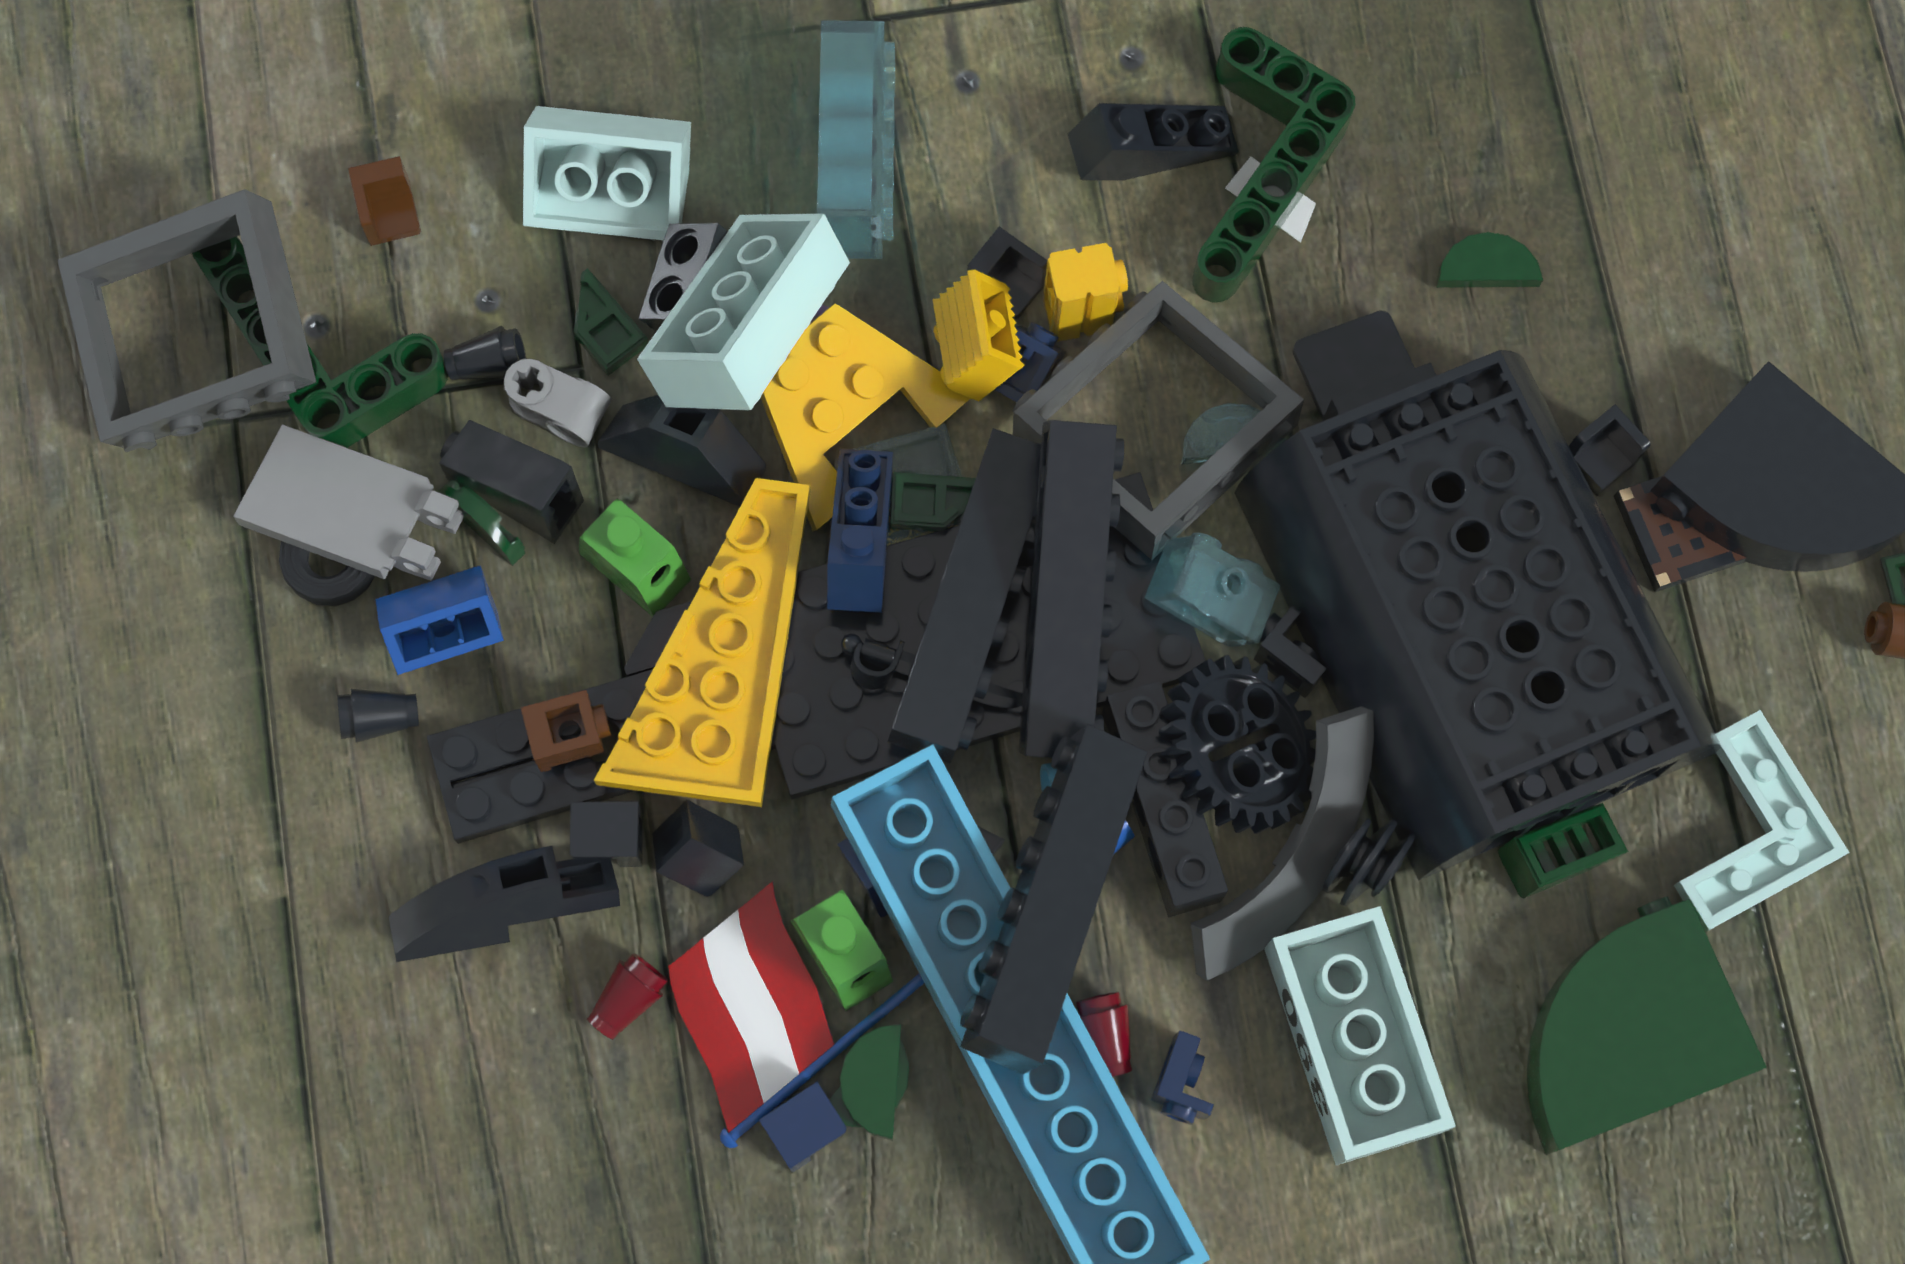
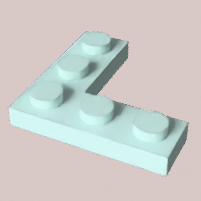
[1674,710,1850,932]

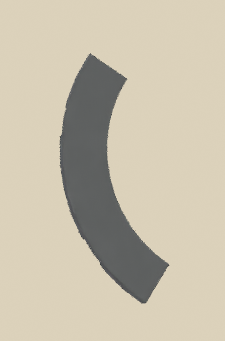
[1191,706,1374,980]

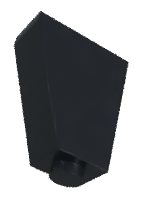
[439,420,584,544]

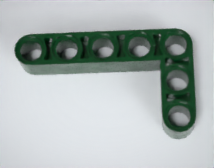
[1192,27,1355,302]
[192,236,448,448]

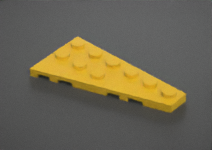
[594,478,810,807]

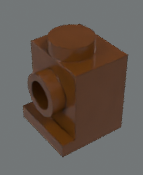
[521,690,611,772]

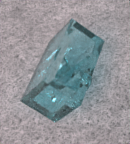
[1145,532,1281,647]

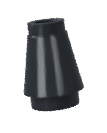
[443,326,527,381]
[337,688,419,743]

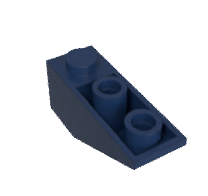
[827,449,893,613]

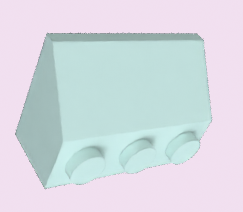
[523,106,691,241]

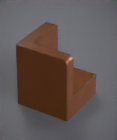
[348,156,421,246]

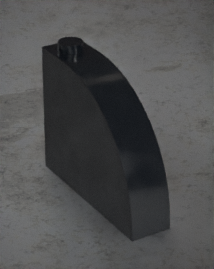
[1651,361,1905,572]

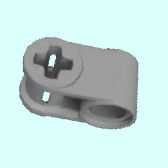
[504,359,612,447]

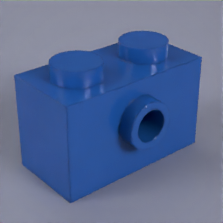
[375,565,504,675]

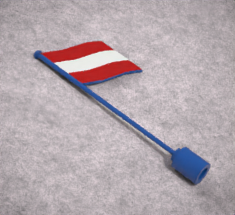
[668,820,1135,1148]

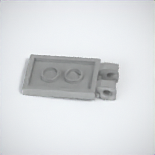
[233,424,464,581]

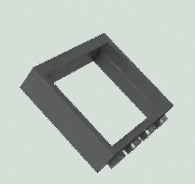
[57,189,316,452]
[1012,281,1304,560]

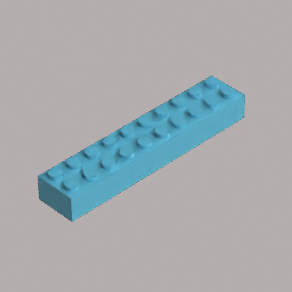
[831,744,1210,1264]

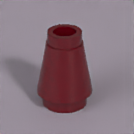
[587,953,668,1040]
[1075,991,1133,1077]

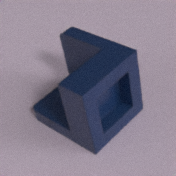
[759,1082,846,1173]

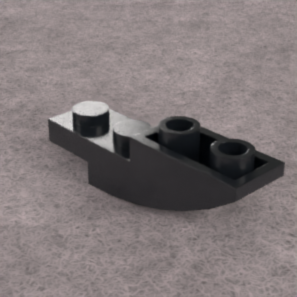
[389,846,620,962]

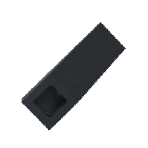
[1067,103,1239,181]

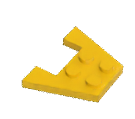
[761,303,971,531]

